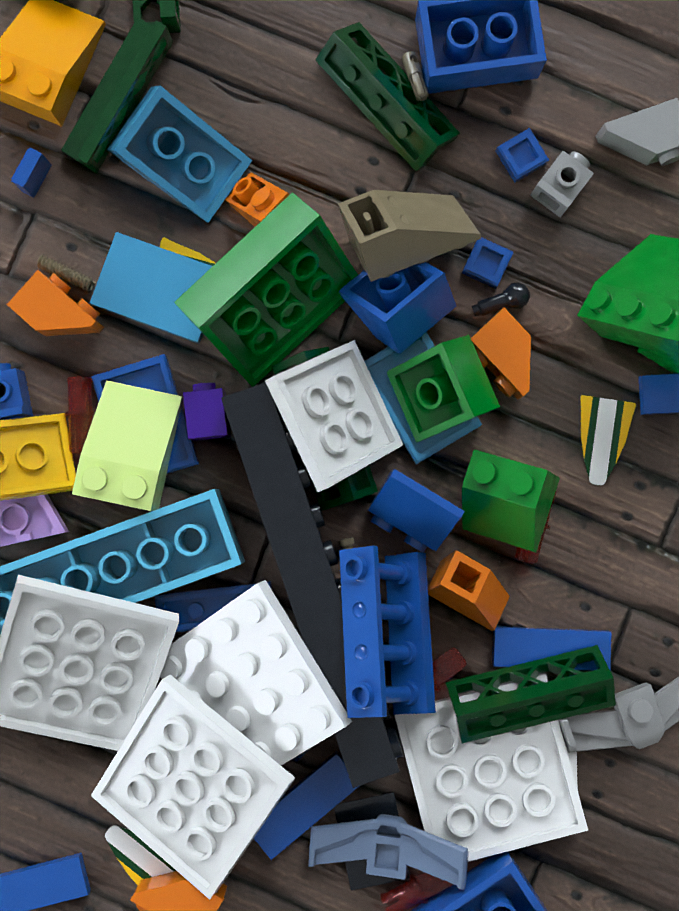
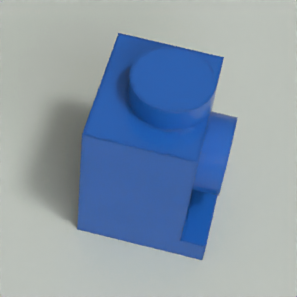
[0,363,33,420]

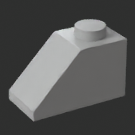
[596,98,679,166]

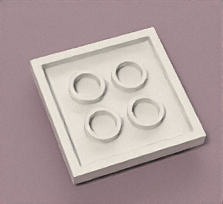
[265,340,403,492]

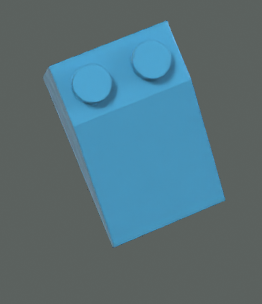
[107,85,252,223]

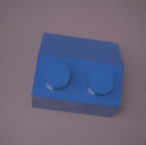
[339,262,457,354]
[367,469,465,553]

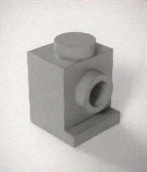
[530,151,594,218]

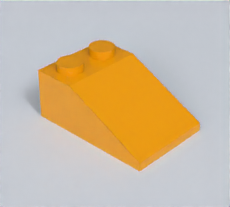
[0,0,106,127]

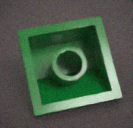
[386,335,500,443]
[462,449,560,553]

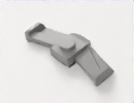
[558,676,679,753]

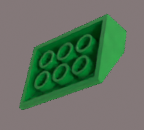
[174,192,358,387]
[577,234,679,358]

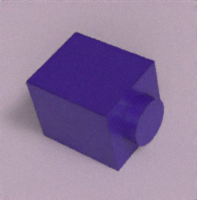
[183,383,231,441]

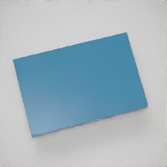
[90,232,212,344]
[364,332,482,465]

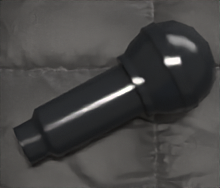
[471,282,530,317]

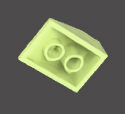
[72,380,183,511]

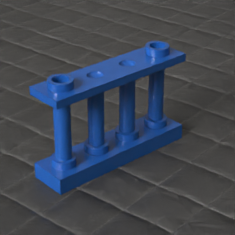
[339,546,436,718]

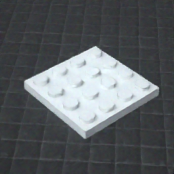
[0,575,179,751]
[160,580,352,765]
[395,673,588,862]
[91,675,295,900]

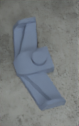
[308,814,469,890]

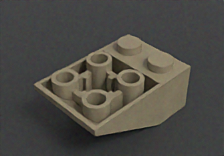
[338,190,481,282]

